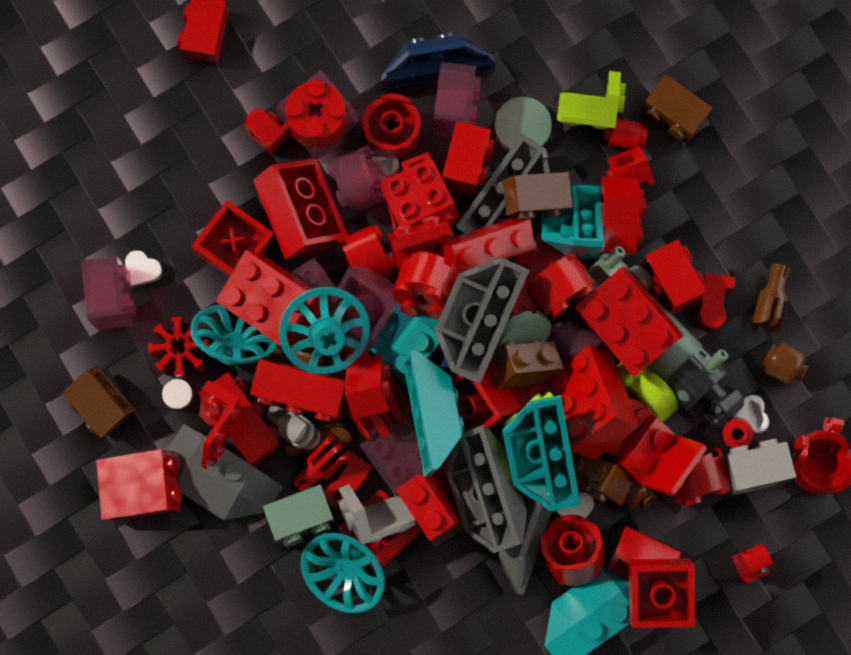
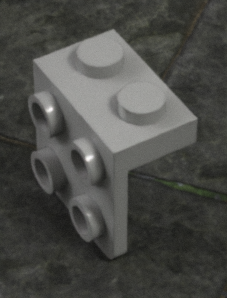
[337,484,418,545]

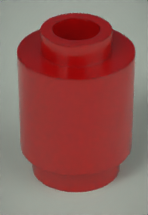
[603,118,648,150]
[723,417,753,448]

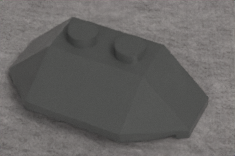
[456,133,550,234]
[434,258,529,384]
[167,424,283,521]
[447,425,527,553]
[498,494,551,597]

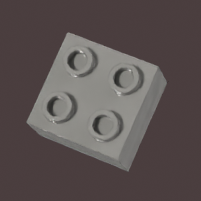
[724,439,796,497]

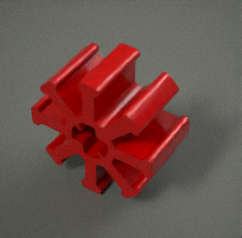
[148,316,210,380]
[346,379,412,440]

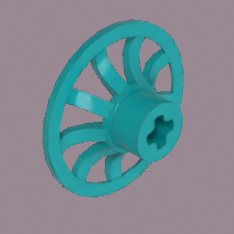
[279,287,370,374]
[190,305,278,365]
[301,533,385,613]

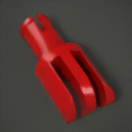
[294,434,351,491]

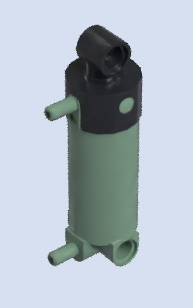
[587,246,744,427]

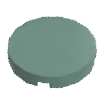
[494,97,552,150]
[495,311,551,352]

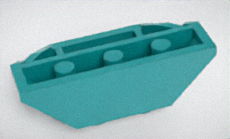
[541,184,604,260]
[367,303,441,392]
[402,350,464,477]
[502,395,580,512]
[544,568,630,655]

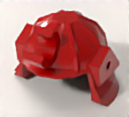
[792,417,851,495]

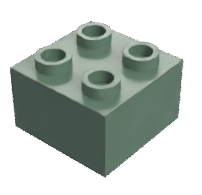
[263,485,336,548]

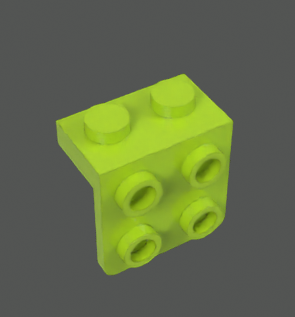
[557,71,626,129]

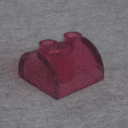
[328,266,400,351]

